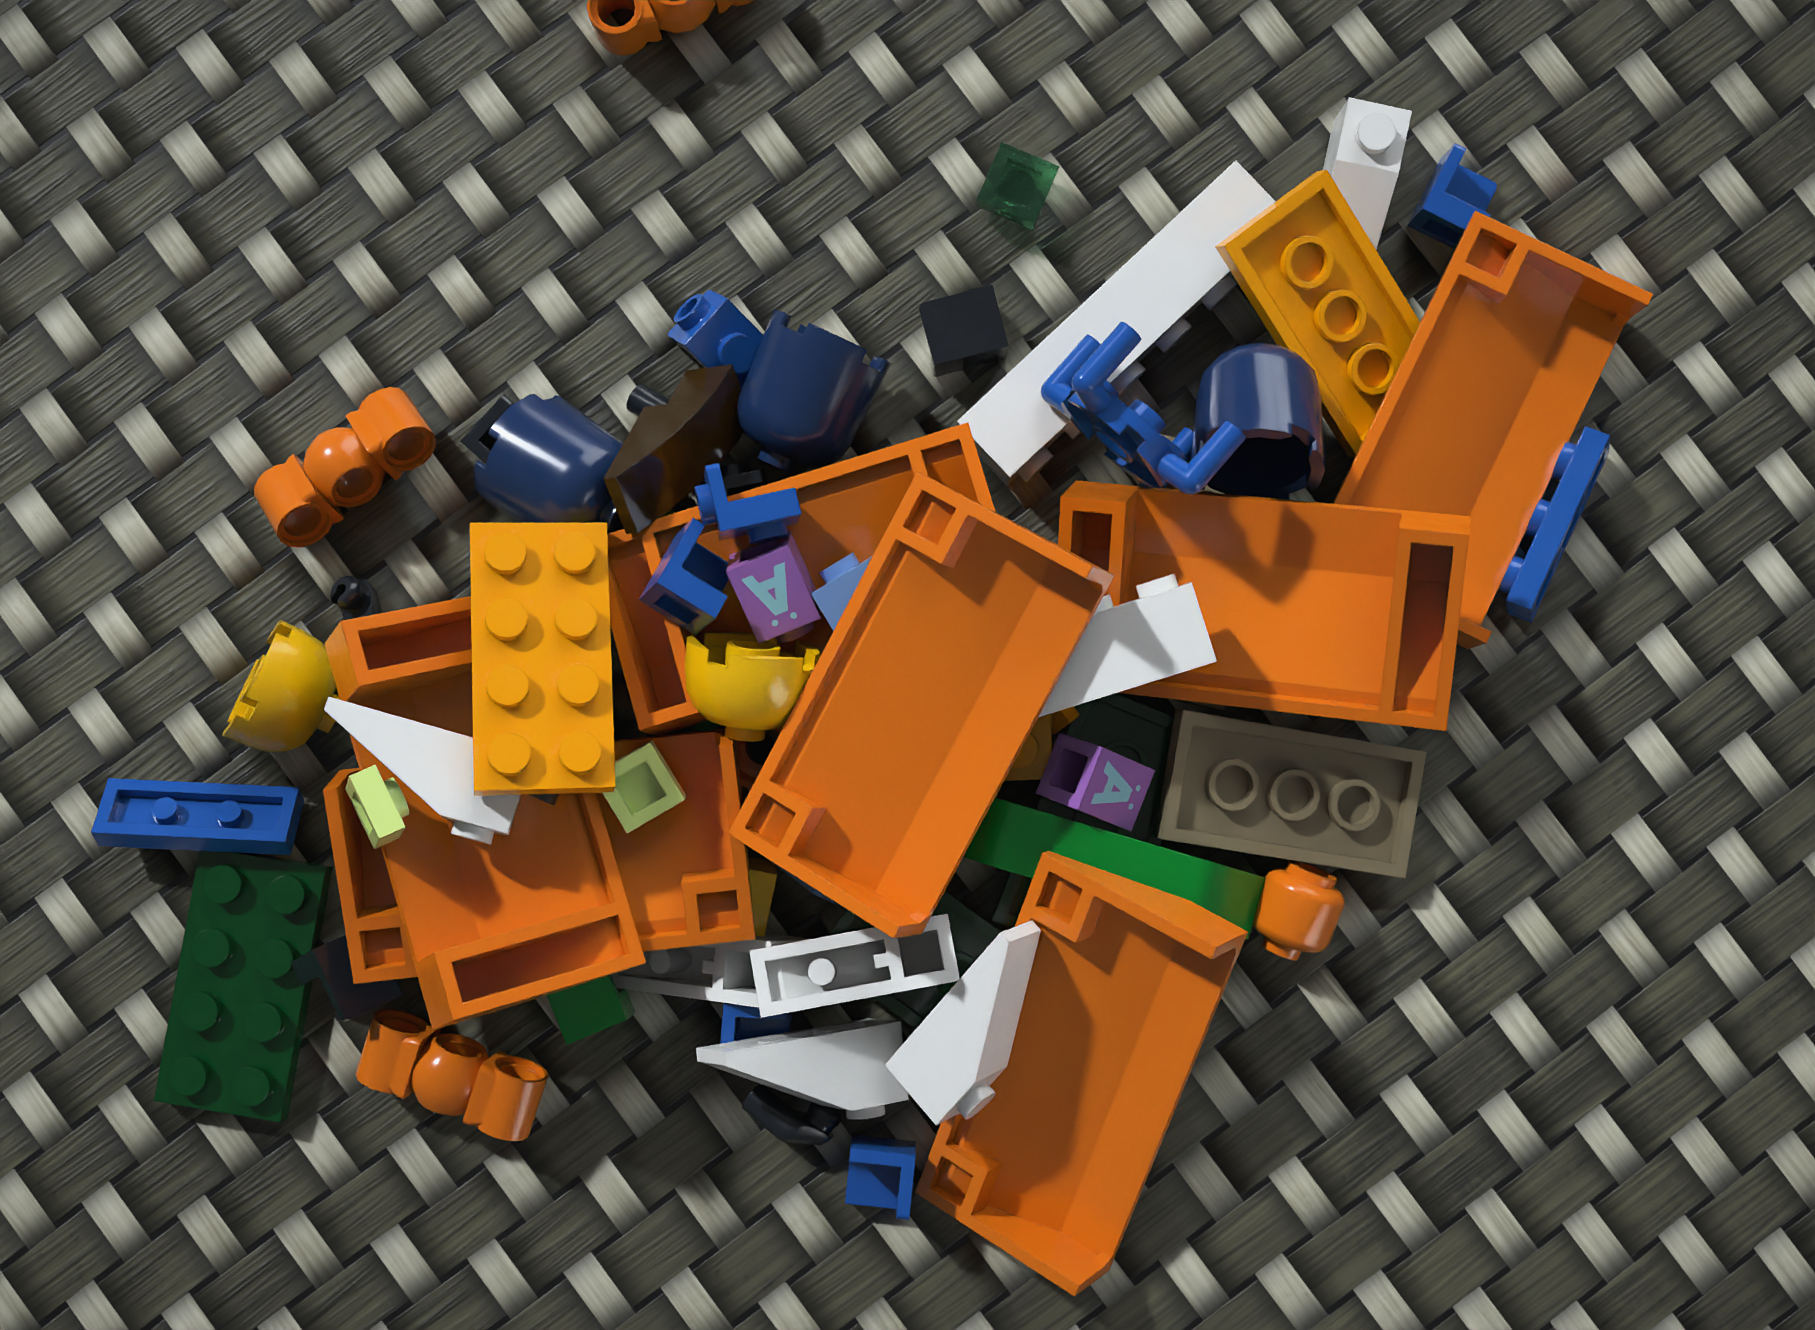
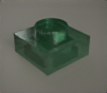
[976,142,1060,230]

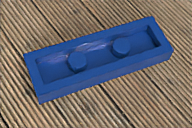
[1500,426,1610,623]
[91,778,304,855]

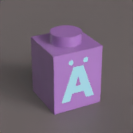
[726,530,821,643]
[1036,733,1155,831]

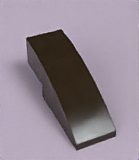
[603,364,743,534]

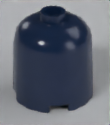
[736,309,891,474]
[1191,343,1325,500]
[474,394,624,534]

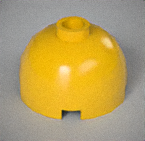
[222,620,340,752]
[685,632,820,742]

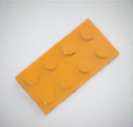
[1215,170,1420,458]
[470,523,615,796]

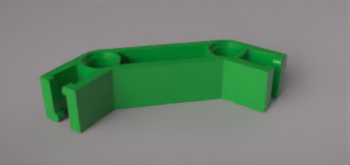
[963,797,1266,940]

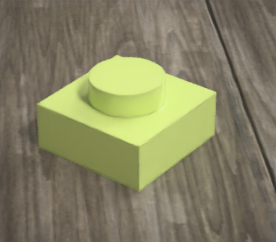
[602,740,686,834]
[345,765,410,849]

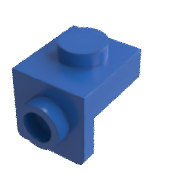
[668,290,763,389]
[694,463,801,544]

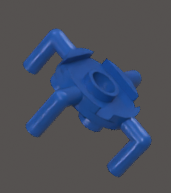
[1041,322,1246,495]

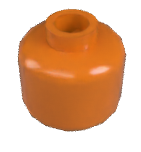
[1252,860,1345,960]

